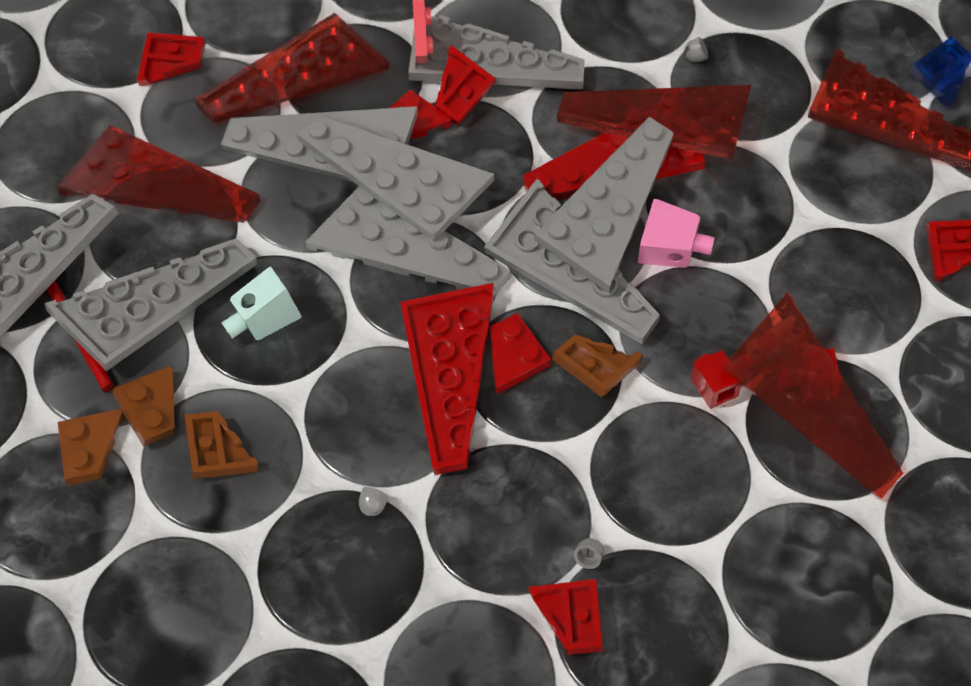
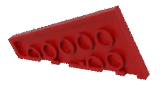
[523,94,706,200]
[400,283,495,476]

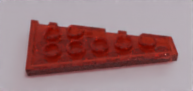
[195,13,389,124]
[808,48,971,171]
[557,85,751,160]
[56,125,260,223]
[722,292,903,500]

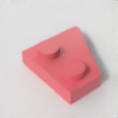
[413,0,433,64]

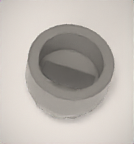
[684,37,708,62]
[358,487,388,516]
[574,538,604,569]

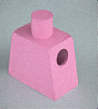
[638,199,715,268]

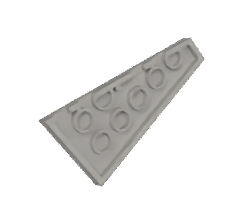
[408,15,585,89]
[221,107,419,182]
[297,114,495,241]
[534,117,674,293]
[484,179,660,344]
[305,186,511,296]
[0,194,118,338]
[44,238,257,371]

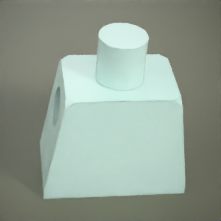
[221,266,302,340]

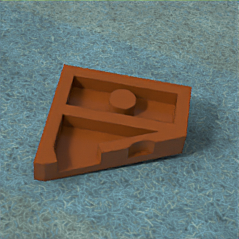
[552,335,643,397]
[113,366,175,447]
[57,409,124,486]
[184,411,258,479]

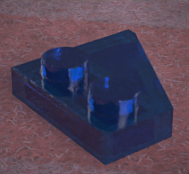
[909,36,971,109]

